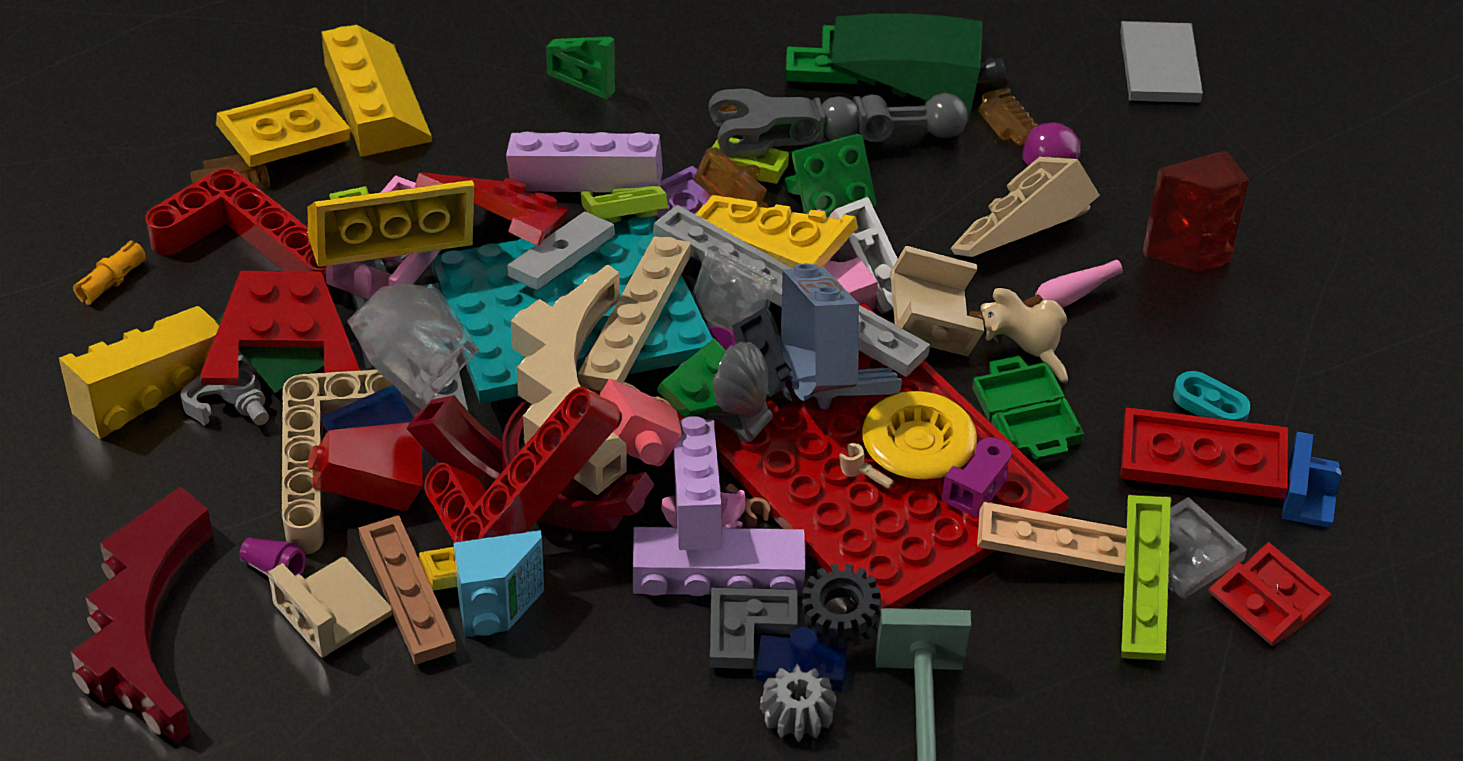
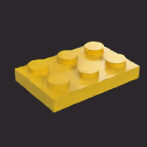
[216,87,351,167]

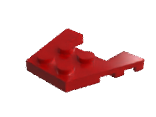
[415,172,568,245]
[201,271,360,385]

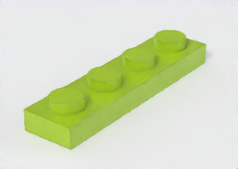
[1121,495,1171,660]

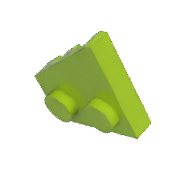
[580,186,668,223]

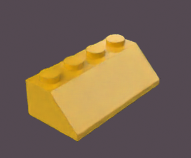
[322,25,432,157]
[307,180,474,267]

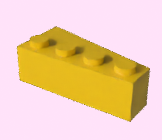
[59,306,219,439]

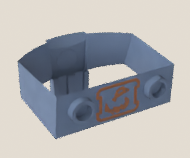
[781,263,902,409]

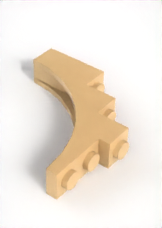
[511,264,627,495]

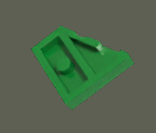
[546,37,615,99]
[657,338,769,418]

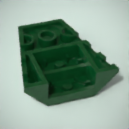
[830,14,982,123]

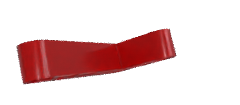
[146,168,340,296]
[425,387,620,543]

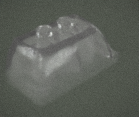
[347,283,479,410]

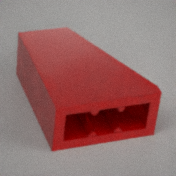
[308,422,423,512]

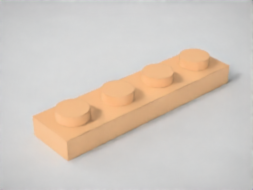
[977,502,1127,574]

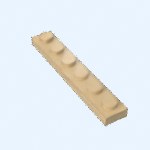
[578,236,691,391]

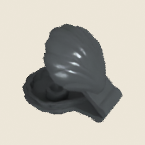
[678,341,773,443]

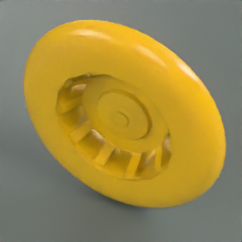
[862,391,977,479]

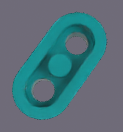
[1173,371,1250,422]

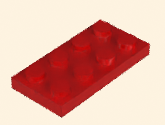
[1120,407,1288,499]

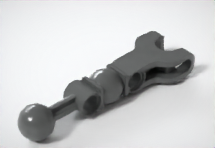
[708,89,968,157]

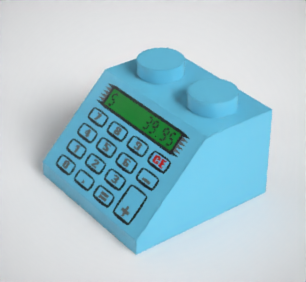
[454,531,544,637]

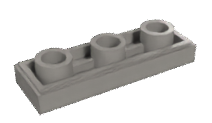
[507,212,615,290]

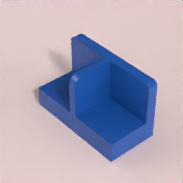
[1282,432,1342,528]

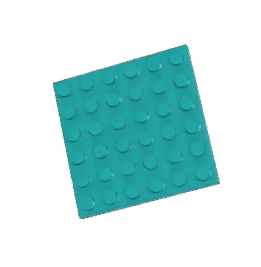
[431,216,713,404]

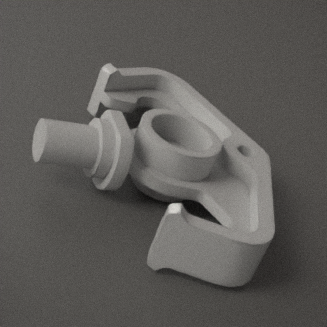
[180,355,269,426]

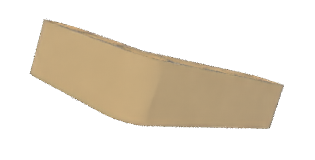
[282,369,404,555]

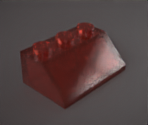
[1142,150,1250,272]

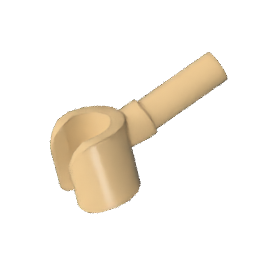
[839,443,894,489]

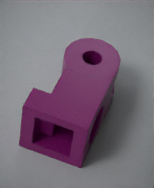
[941,438,1012,518]

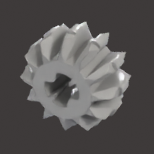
[760,664,836,742]

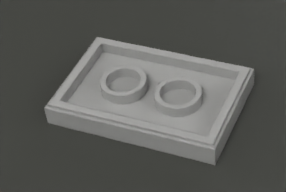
[1120,21,1203,103]

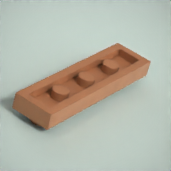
[359,515,456,665]

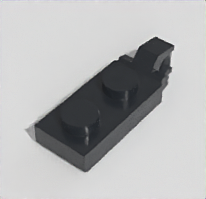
[732,307,793,410]

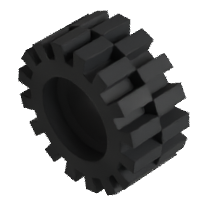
[802,564,881,648]

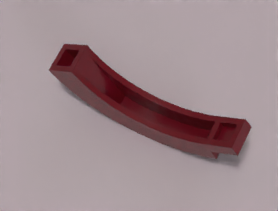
[406,395,655,532]

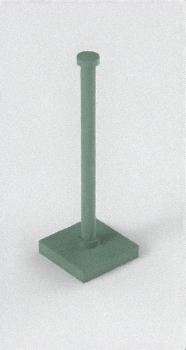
[875,608,971,761]

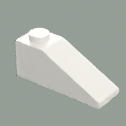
[829,197,898,314]

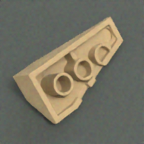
[951,157,1100,257]

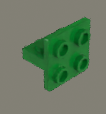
[784,134,876,217]

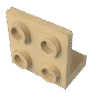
[268,557,392,658]

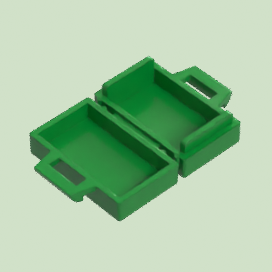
[972,356,1084,459]

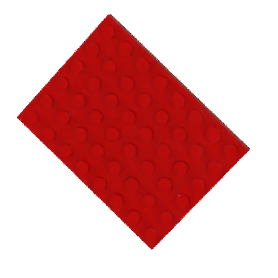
[677,302,1070,609]

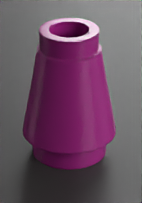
[240,537,306,576]

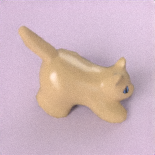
[981,288,1068,383]

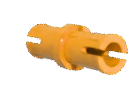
[73,240,147,305]

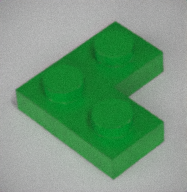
[786,25,857,84]

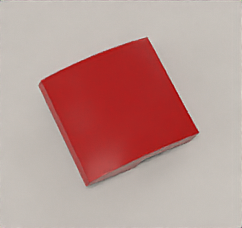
[1209,542,1332,646]

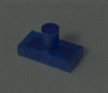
[321,383,413,432]
[755,627,848,691]

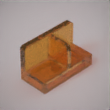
[693,148,770,208]

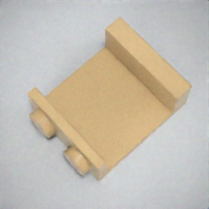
[890,246,984,357]

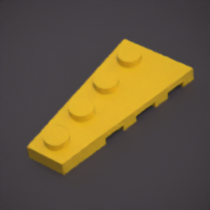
[695,195,858,269]

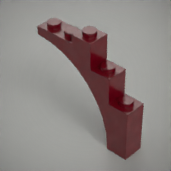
[71,487,213,743]

